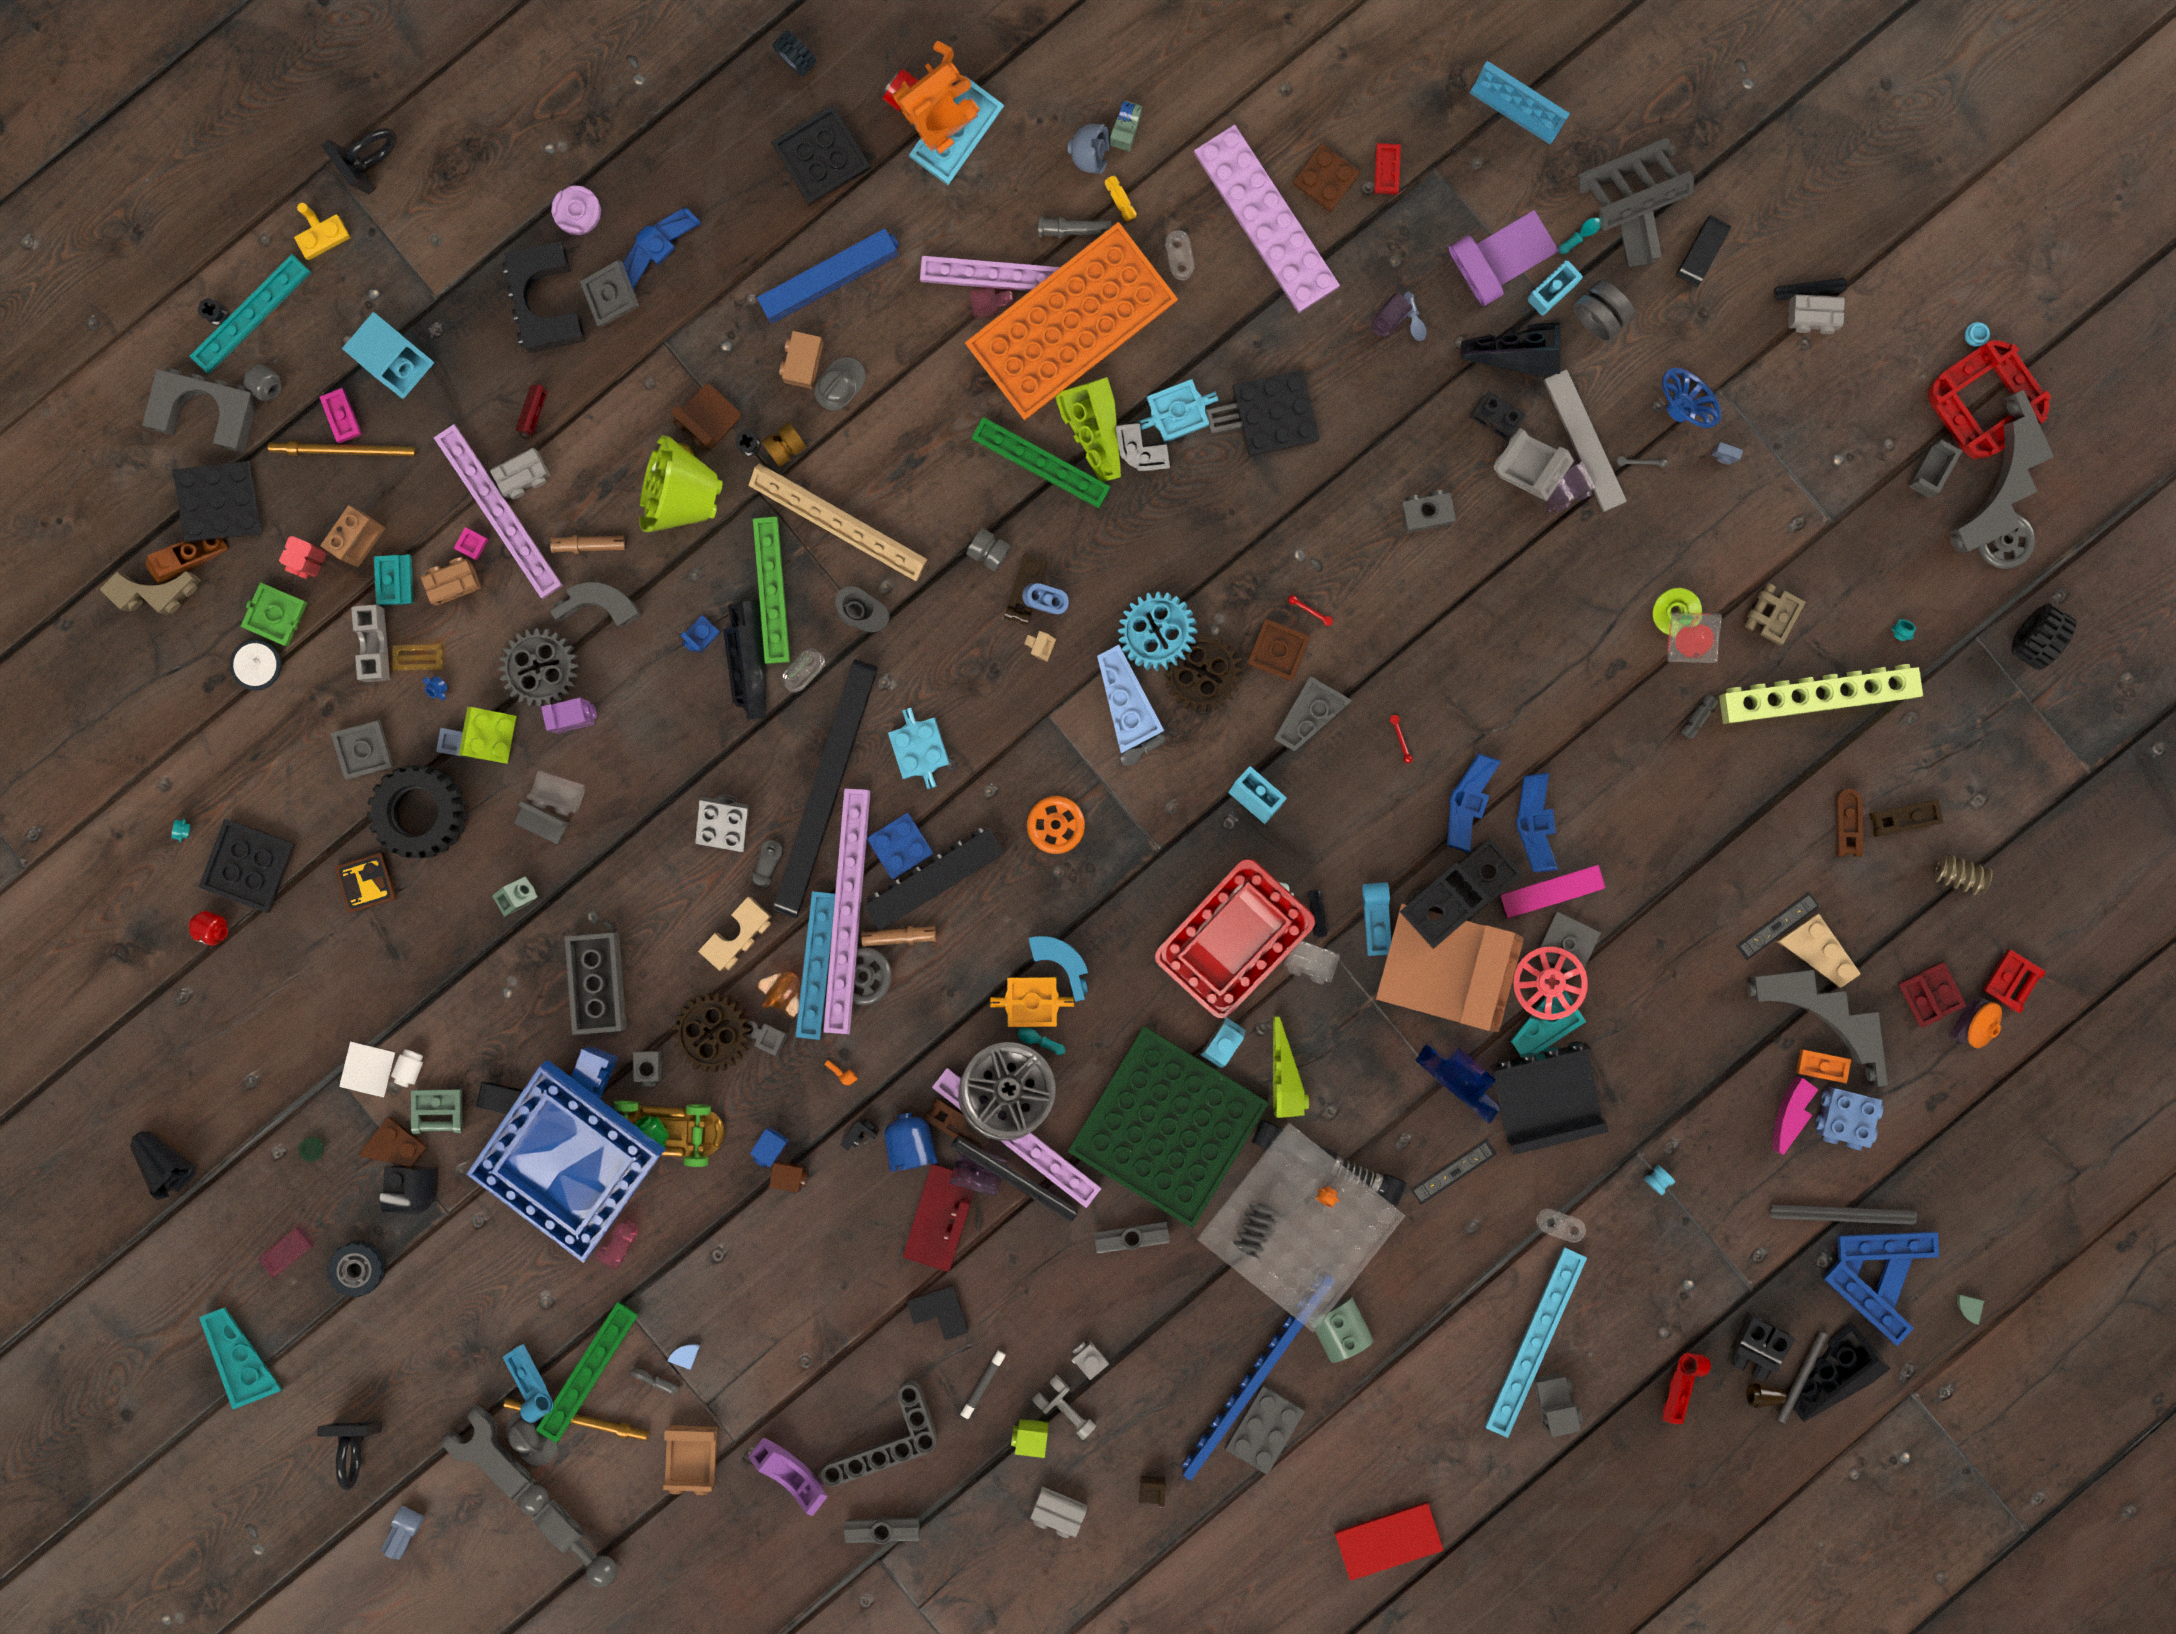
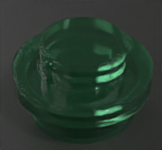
[298,1137,324,1162]

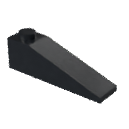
[1460,322,1561,376]
[1793,1323,1891,1422]

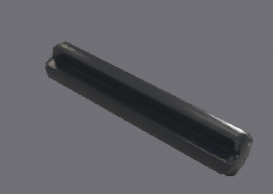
[1774,278,1847,301]

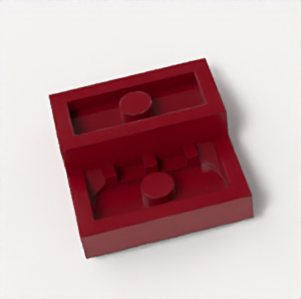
[1898,961,1966,1028]

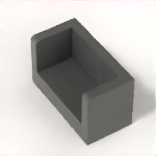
[1908,439,1962,498]

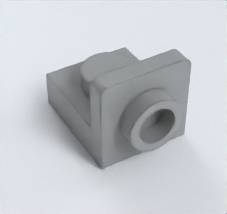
[1071,1340,1109,1380]

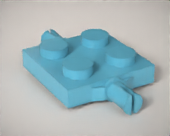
[1140,379,1218,443]
[888,708,950,789]

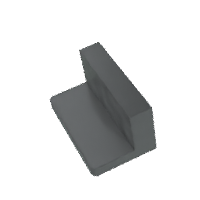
[1620,211,1662,268]
[514,801,570,845]

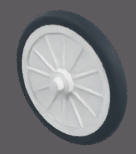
[230,639,282,690]

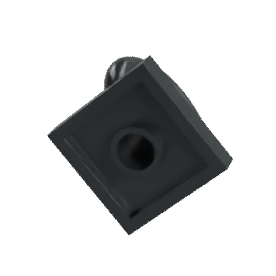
[321,128,397,194]
[317,1422,382,1491]

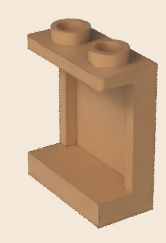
[663,1425,718,1495]

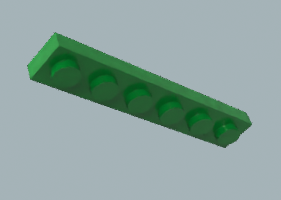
[971,417,1111,509]
[536,1302,639,1444]

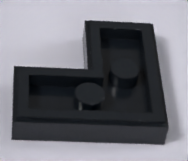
[907,1285,969,1340]

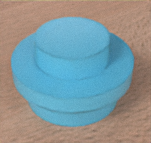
[1964,322,1990,347]

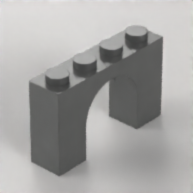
[142,368,258,453]

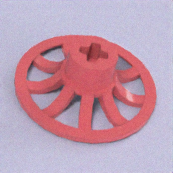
[1513,947,1588,1020]

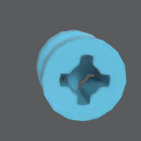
[1644,1165,1675,1196]

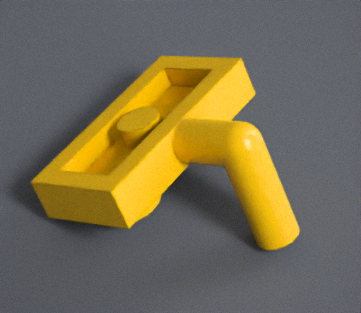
[294,203,351,261]

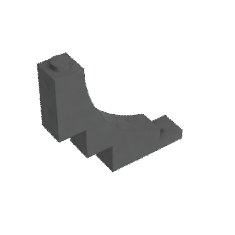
[1949,390,2054,553]
[1747,969,1888,1087]

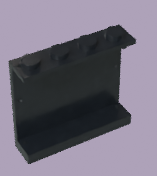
[1490,1041,1609,1155]

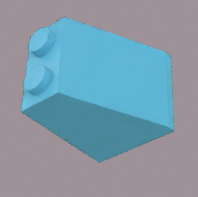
[342,312,435,399]

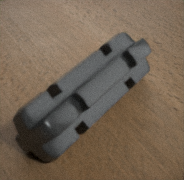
[1681,695,1718,739]

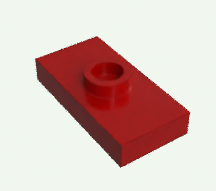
[1374,143,1401,195]

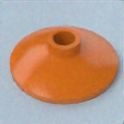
[1968,1002,2002,1048]

